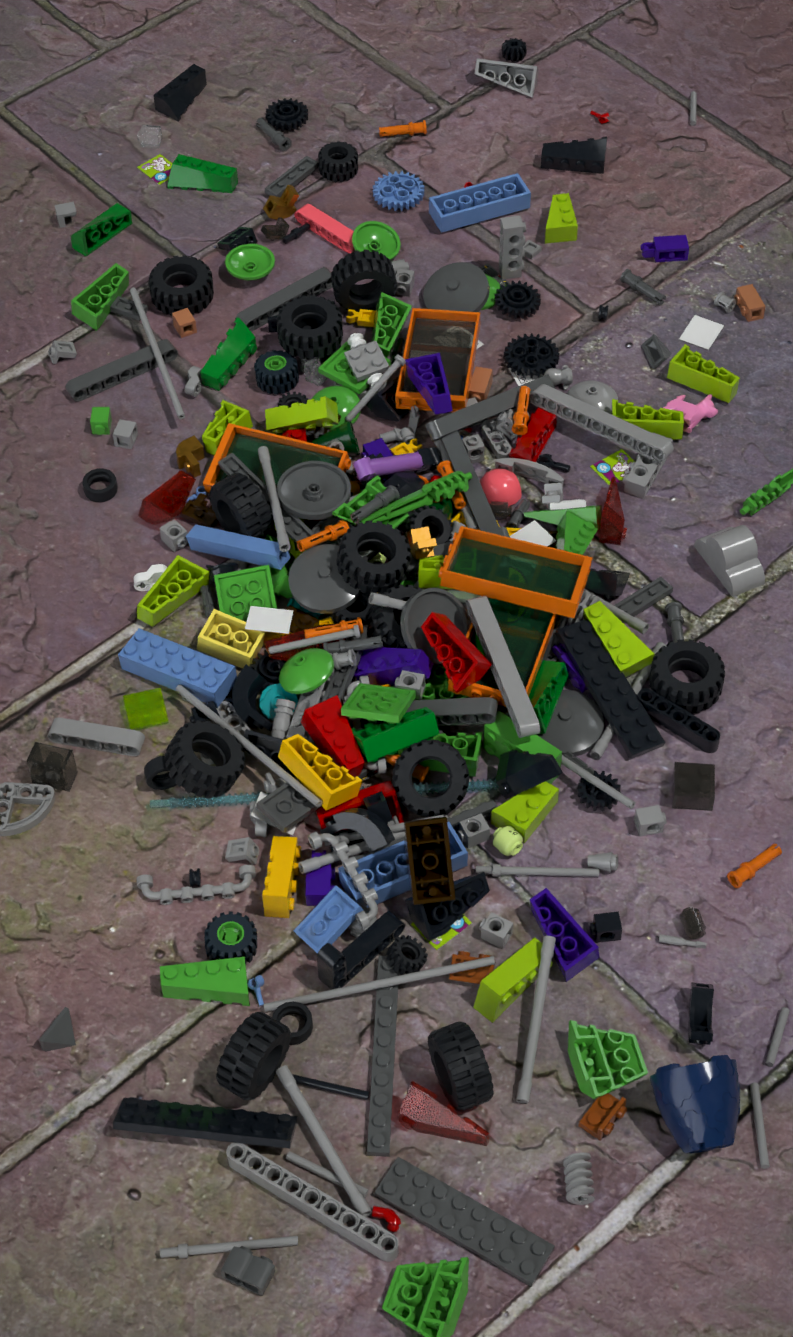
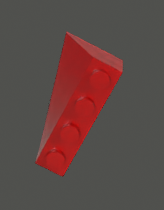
[509,407,558,462]
[421,612,492,693]
[315,780,404,831]

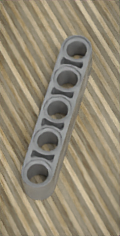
[48,718,145,756]

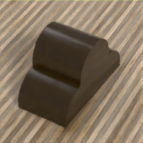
[404,817,455,905]

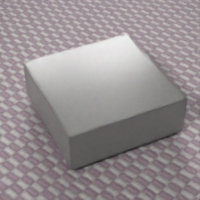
[523,240,542,259]

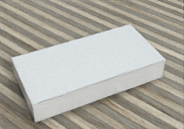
[547,499,586,510]

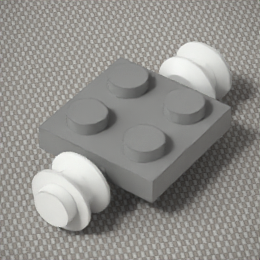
[344,333,389,392]

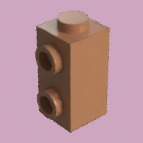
[734,284,765,322]
[468,367,493,402]

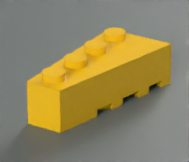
[278,734,363,811]
[262,836,302,918]

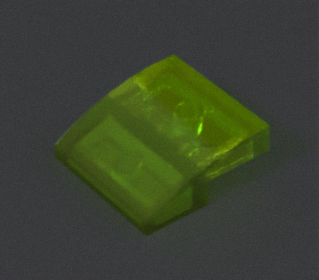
[123,688,169,730]

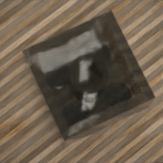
[27,742,78,792]
[672,762,715,811]

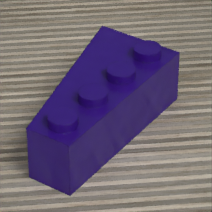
[530,888,600,982]

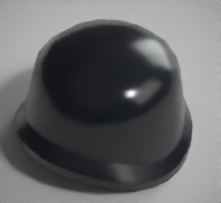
[206,562,238,583]

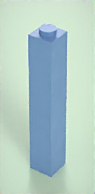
[186,524,290,570]

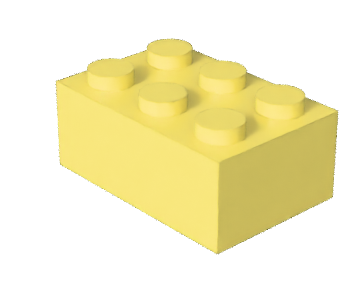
[197,609,266,668]

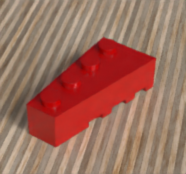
[301,695,365,778]

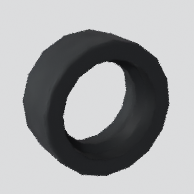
[82,468,118,502]
[144,756,177,790]
[272,1001,313,1045]

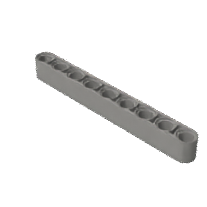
[529,384,674,462]
[466,596,540,738]
[226,1143,399,1262]

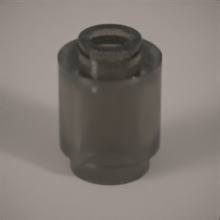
[489,501,512,520]
[679,907,706,940]

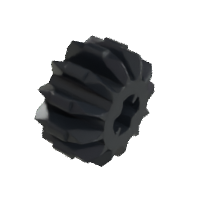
[501,38,527,62]

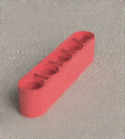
[294,203,355,254]

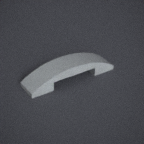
[495,458,564,485]

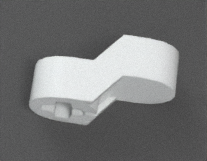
[133,564,167,591]

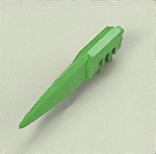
[740,468,793,516]
[359,471,472,524]

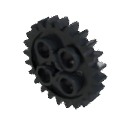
[504,333,559,378]

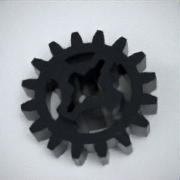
[577,771,621,812]

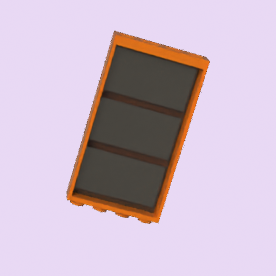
[395,308,481,413]

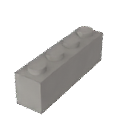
[475,58,539,98]

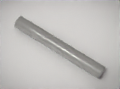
[690,91,697,126]
[765,1007,790,1067]

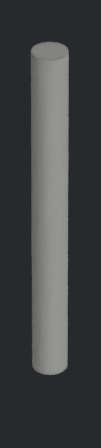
[750,1083,770,1169]
[286,1151,369,1198]

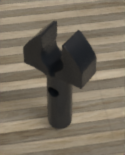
[537,454,571,472]

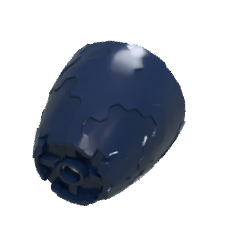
[650,1055,740,1154]

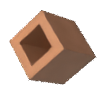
[172,308,197,338]

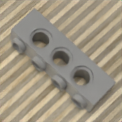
[499,216,526,280]
[623,433,673,499]
[286,678,330,740]

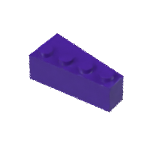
[405,353,453,415]
[354,647,434,686]

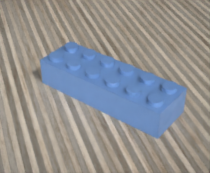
[429,173,531,233]
[118,628,237,708]
[338,822,468,908]

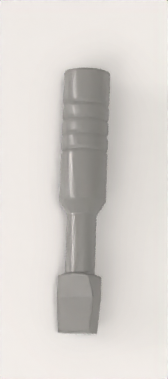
[659,934,707,949]

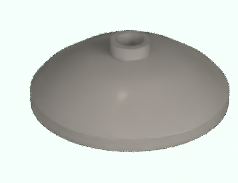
[567,380,618,414]

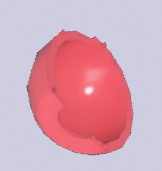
[479,468,522,507]

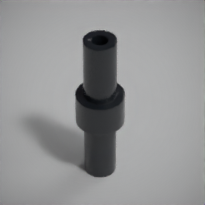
[282,223,310,244]
[391,338,405,365]

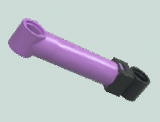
[353,447,442,481]

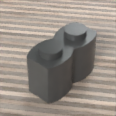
[221,1246,275,1296]

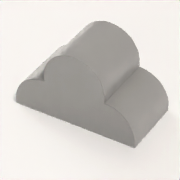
[694,525,765,597]

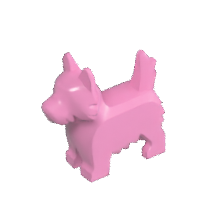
[663,394,718,433]

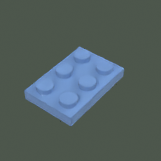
[294,885,363,954]

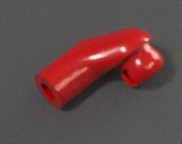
[372,1206,401,1232]

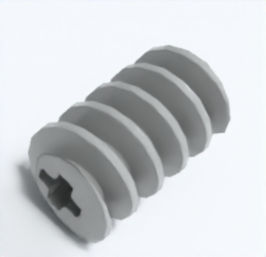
[563,1152,595,1205]

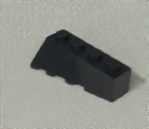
[153,64,207,122]
[541,137,607,174]
[241,729,323,777]

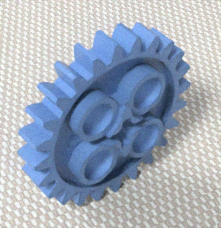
[373,171,424,211]

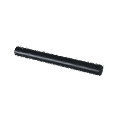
[292,1074,370,1100]

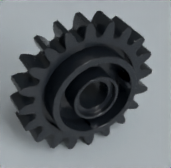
[266,98,308,131]
[494,281,541,319]
[250,650,295,691]

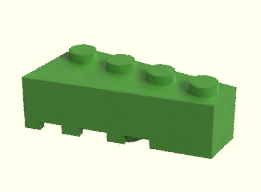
[554,510,598,576]

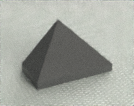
[642,334,672,369]
[39,1007,76,1052]

